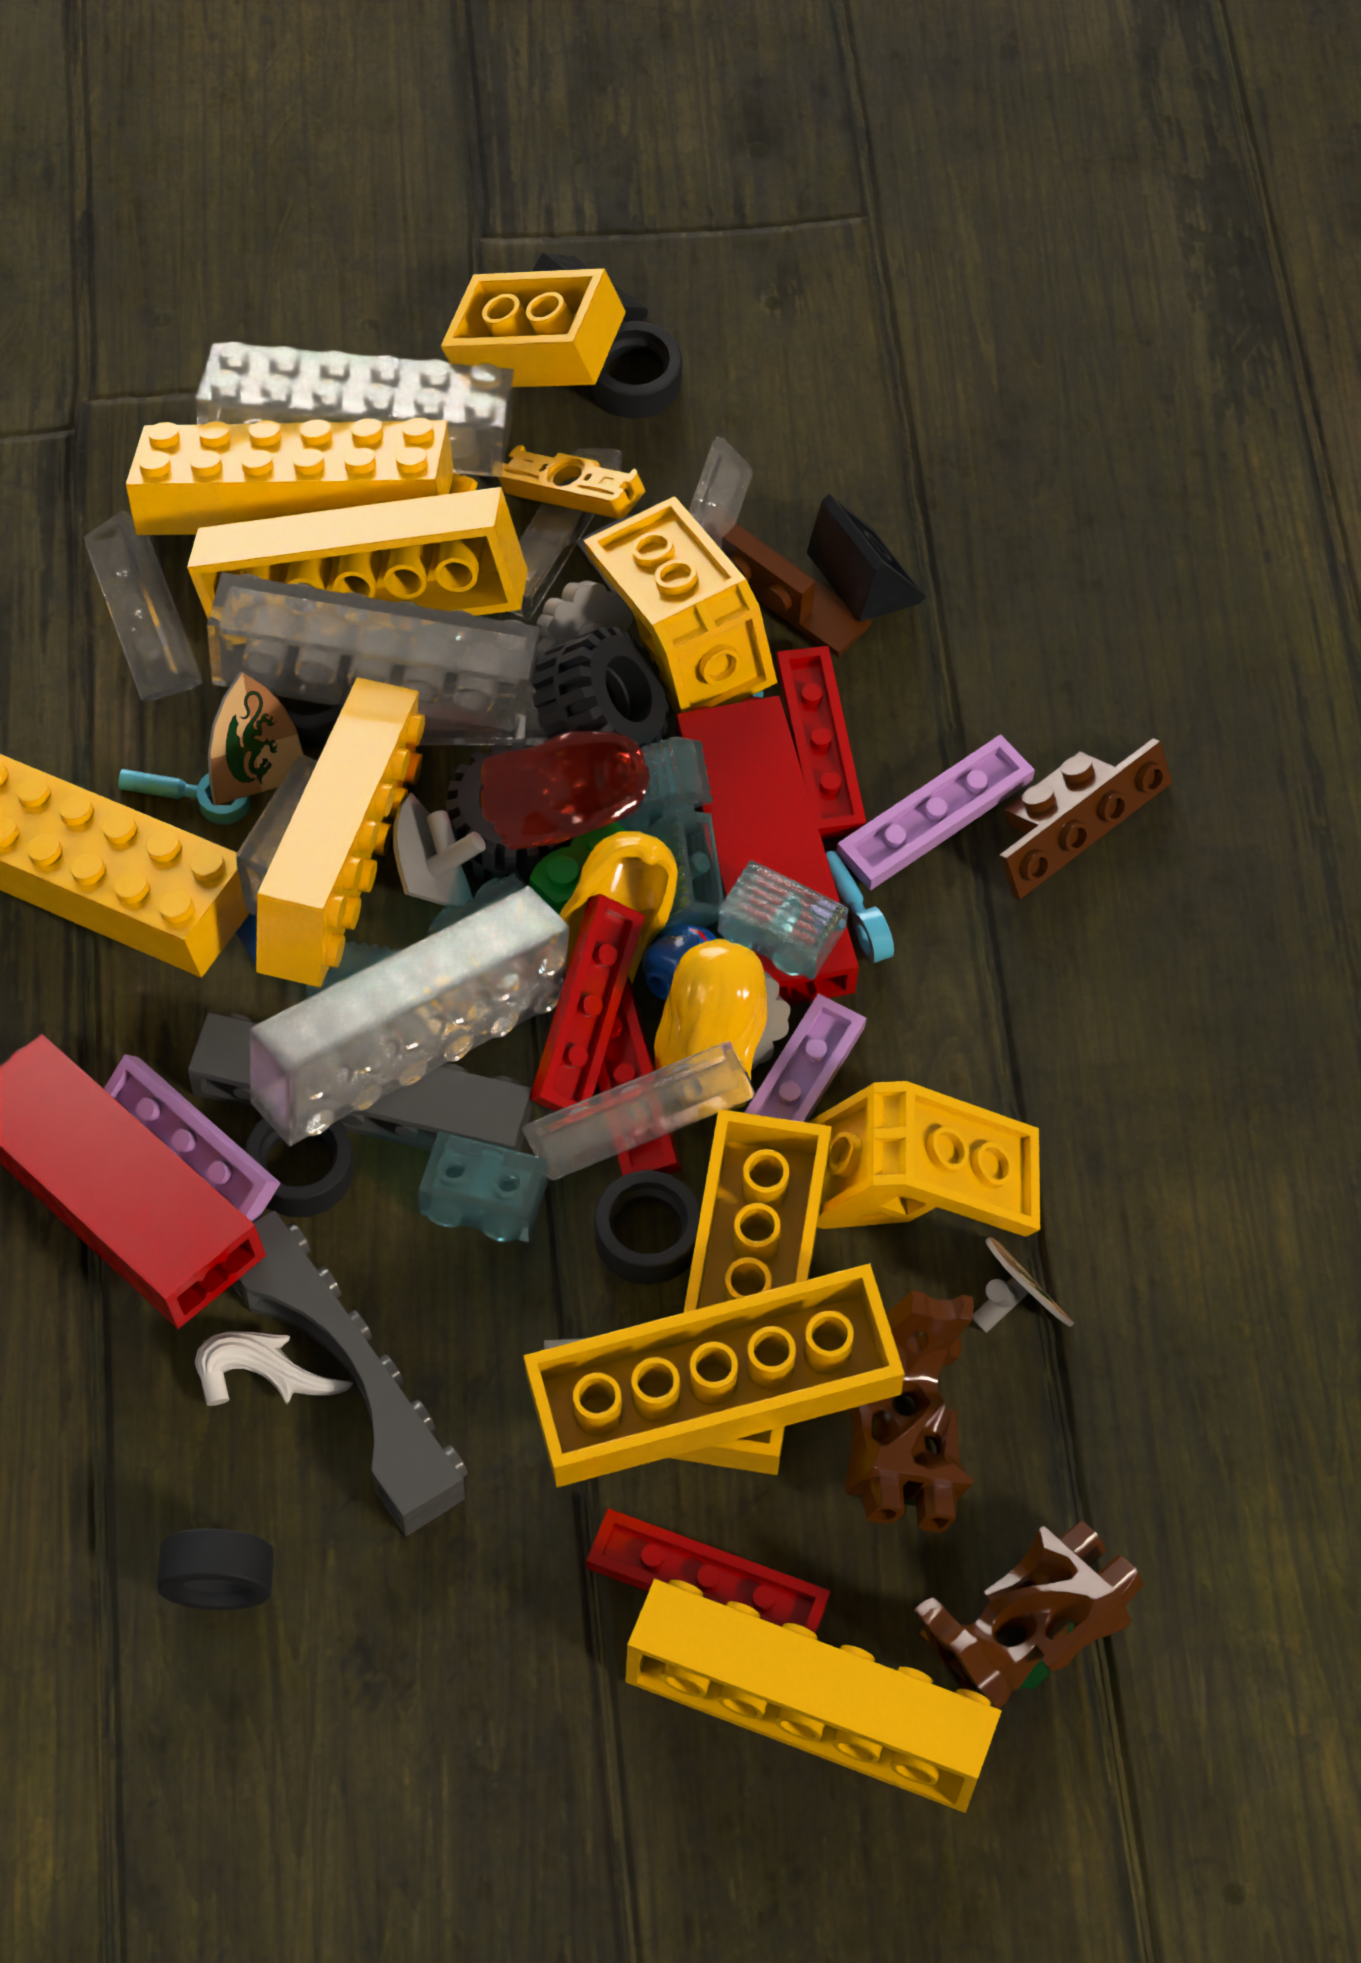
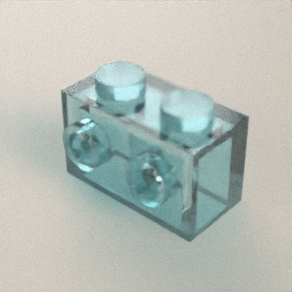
[418,1131,547,1242]

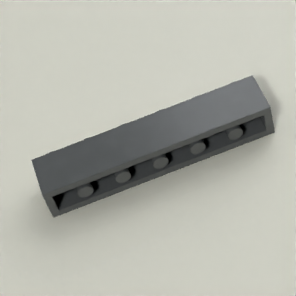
[188,1012,532,1171]

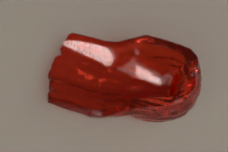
[480,731,650,850]

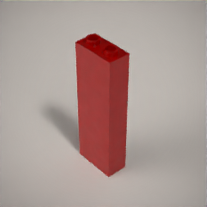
[675,695,859,1006]
[0,1034,266,1329]

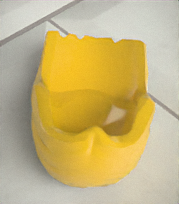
[546,831,678,984]
[654,939,767,1111]

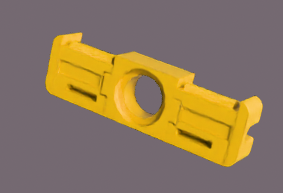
[496,445,645,519]

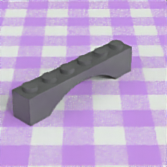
[232,1210,468,1537]

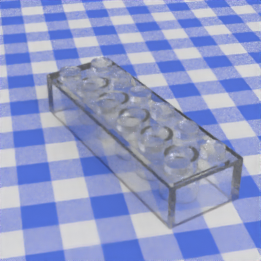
[196,342,514,477]
[207,572,539,739]
[250,886,570,1146]

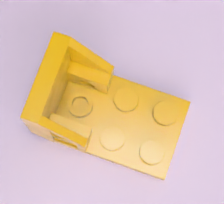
[583,496,777,715]
[807,1081,1040,1237]

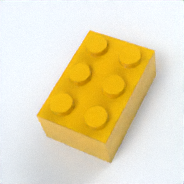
[441,268,626,389]

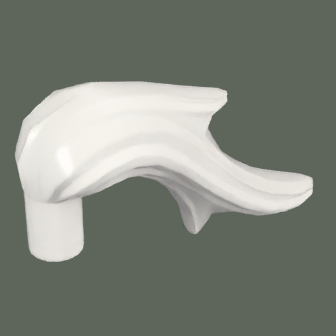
[195,1331,353,1406]

